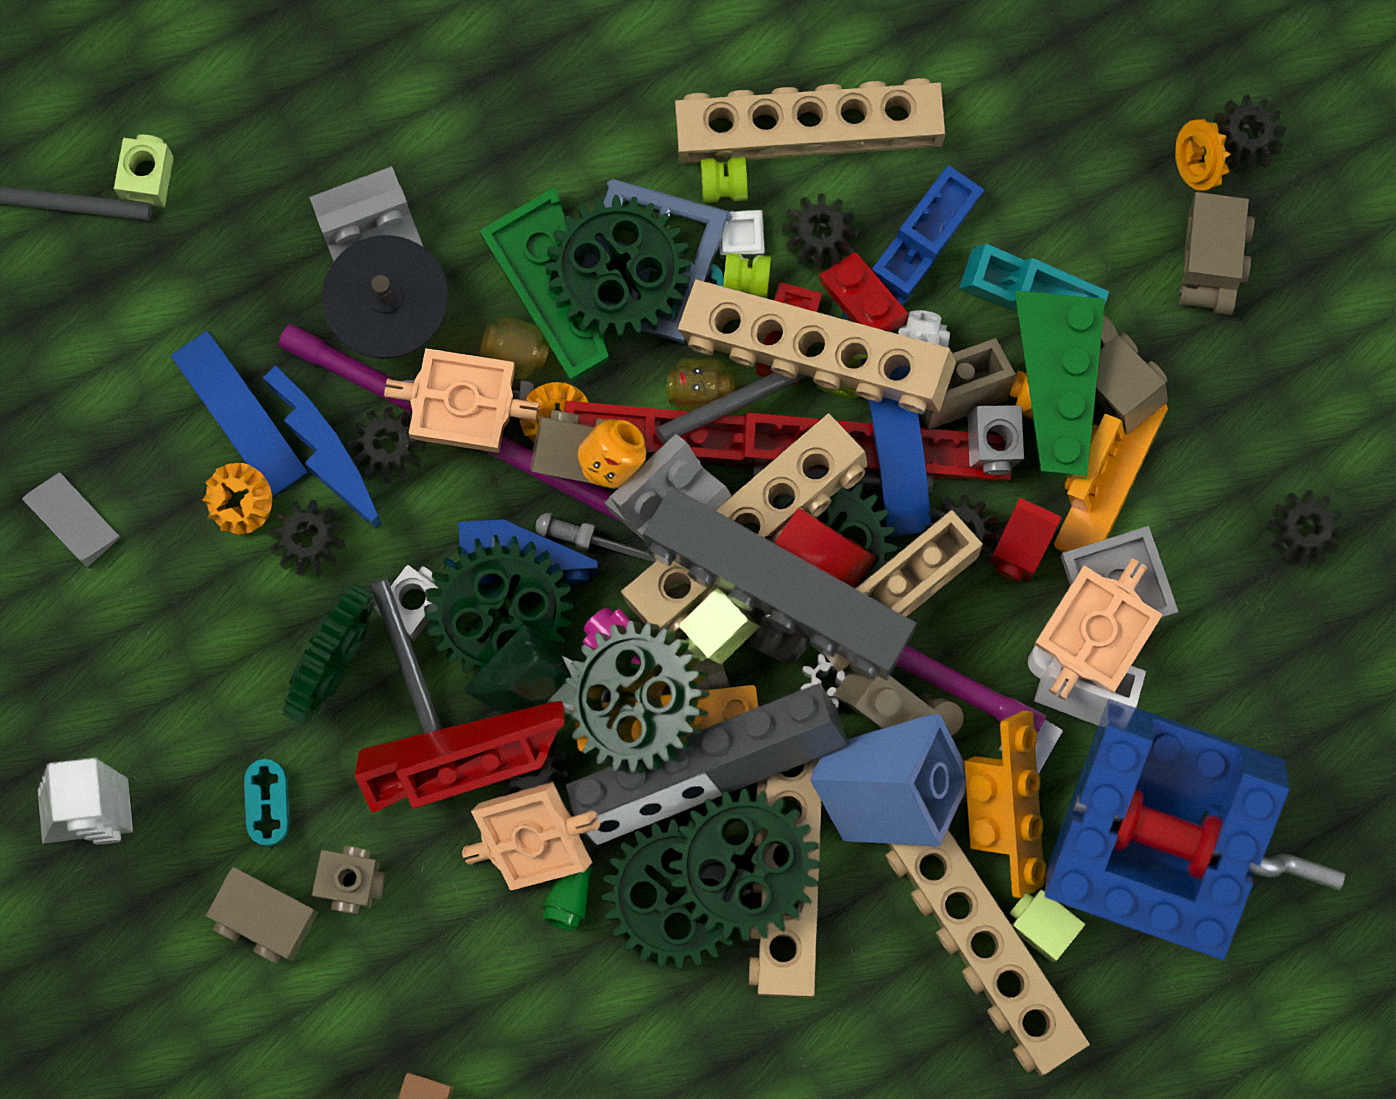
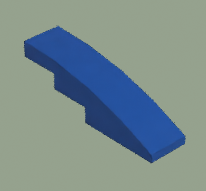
[842,165,985,322]
[263,365,382,529]

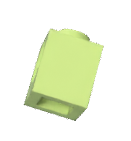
[114,135,174,207]
[678,587,760,664]
[1009,889,1085,963]

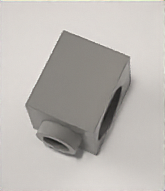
[967,406,1024,475]

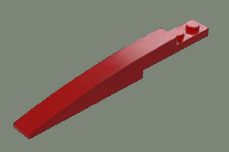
[564,401,1011,481]

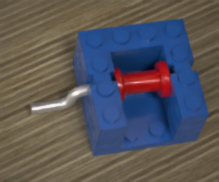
[1044,698,1345,960]

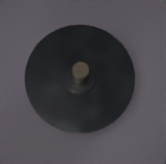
[322,235,448,358]

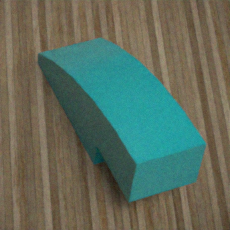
[959,243,1109,311]

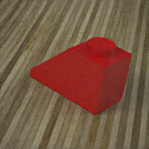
[989,498,1062,582]

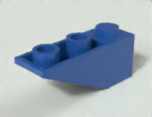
[458,519,599,585]

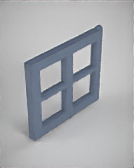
[581,179,732,344]

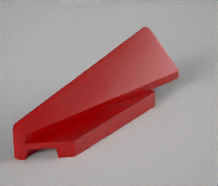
[354,701,565,813]

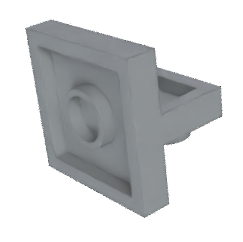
[309,166,423,261]
[604,434,731,540]
[1061,526,1179,619]

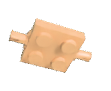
[384,348,540,453]
[1034,559,1163,701]
[462,782,600,891]

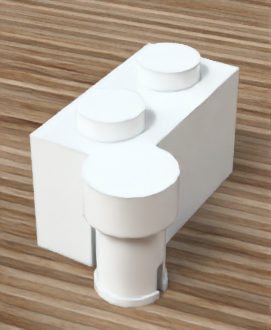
[1028,646,1146,725]

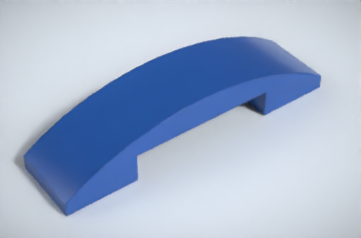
[170,331,308,499]
[861,359,931,537]

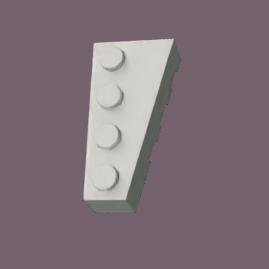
[38,758,133,844]

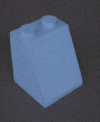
[810,714,966,846]

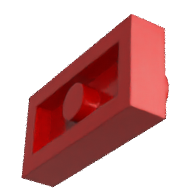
[819,252,908,332]

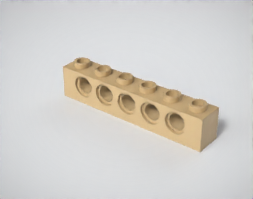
[675,78,945,164]
[678,279,956,414]
[621,413,868,638]
[749,757,821,998]
[885,830,1090,1076]

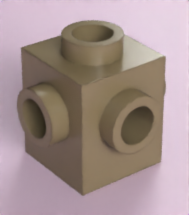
[312,846,385,915]

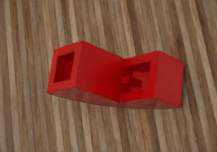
[774,507,878,589]

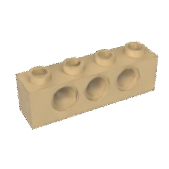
[810,510,982,672]

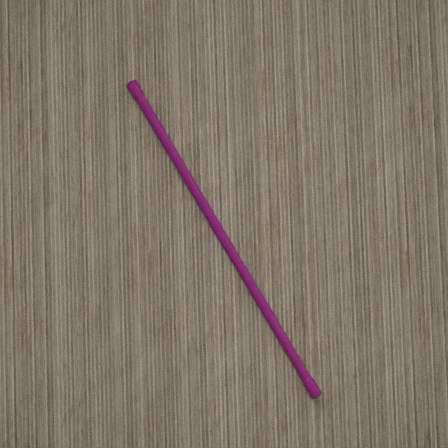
[278,323,1047,734]

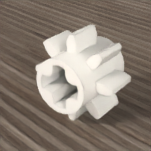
[894,310,950,348]
[800,653,850,709]

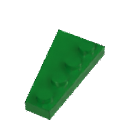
[479,186,609,383]
[1014,290,1105,479]

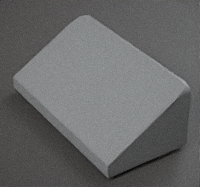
[22,472,120,567]

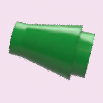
[541,866,592,931]

